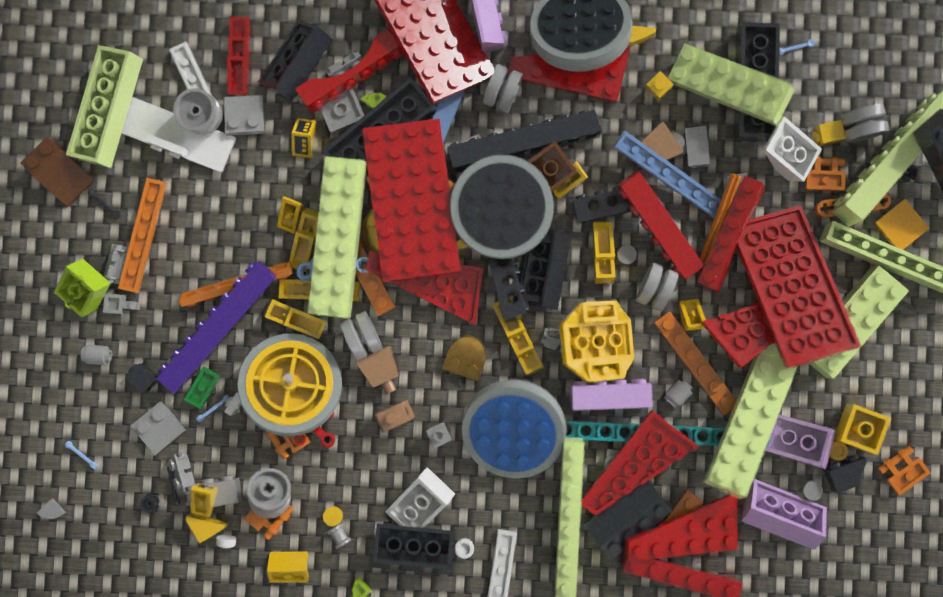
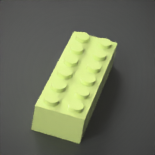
[668,43,795,126]
[66,45,143,168]
[809,265,909,379]

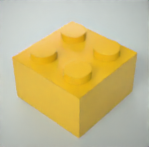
[834,403,891,455]

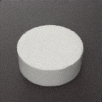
[216,535,236,548]
[455,538,474,559]

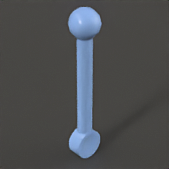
[780,39,815,55]
[196,395,230,422]
[65,441,98,469]

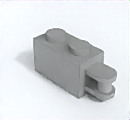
[184,475,242,507]

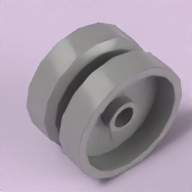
[483,64,523,113]
[173,88,223,135]
[840,104,890,143]
[636,263,678,312]
[340,311,383,360]
[247,468,291,519]

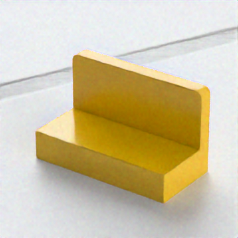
[267,551,309,583]

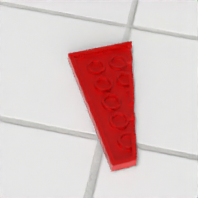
[507,47,630,103]
[366,251,483,325]
[701,303,775,369]
[581,410,699,515]
[626,494,738,562]

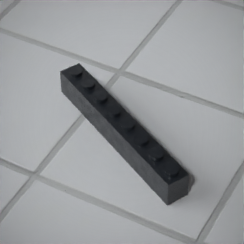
[447,110,602,174]

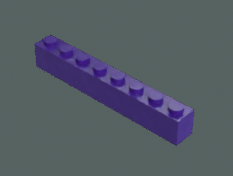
[156,261,277,394]

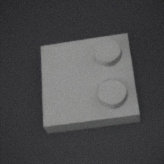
[321,89,365,135]
[224,95,265,136]
[131,401,187,456]

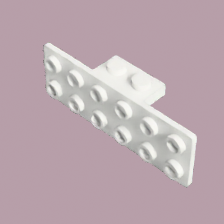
[122,97,236,172]

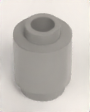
[81,345,112,365]
[664,380,693,408]

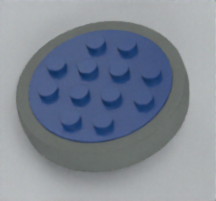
[462,380,566,478]

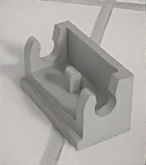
[685,126,710,168]

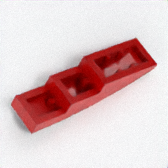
[227,17,250,95]

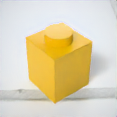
[645,71,674,101]
[812,120,846,147]

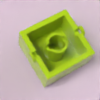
[54,258,111,317]

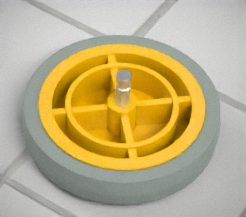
[238,334,342,436]

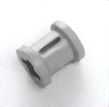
[327,523,351,549]

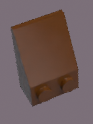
[20,136,95,207]
[527,141,578,193]

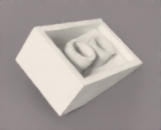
[764,117,822,182]
[385,468,455,528]

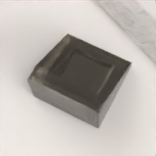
[891,300,917,318]

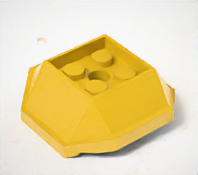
[560,300,634,382]

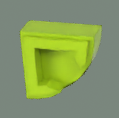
[360,93,387,109]
[352,576,372,597]

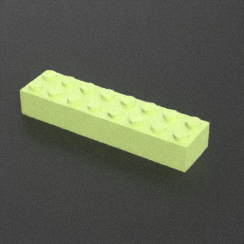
[831,91,943,227]
[308,157,367,318]
[704,342,797,499]

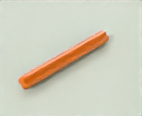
[700,173,741,265]

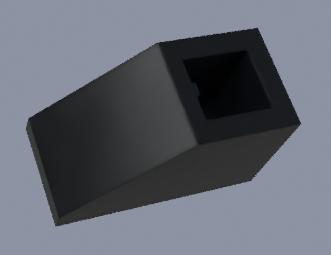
[824,455,867,494]

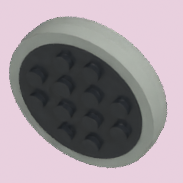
[530,0,632,71]
[450,155,553,259]

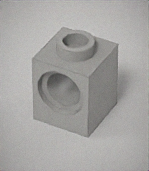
[426,421,453,448]

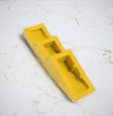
[279,279,360,301]
[492,297,544,376]

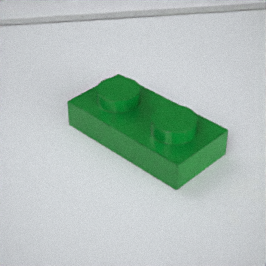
[184,366,221,409]

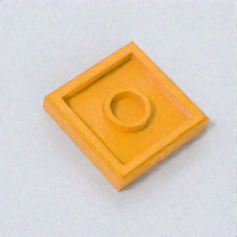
[874,199,929,250]

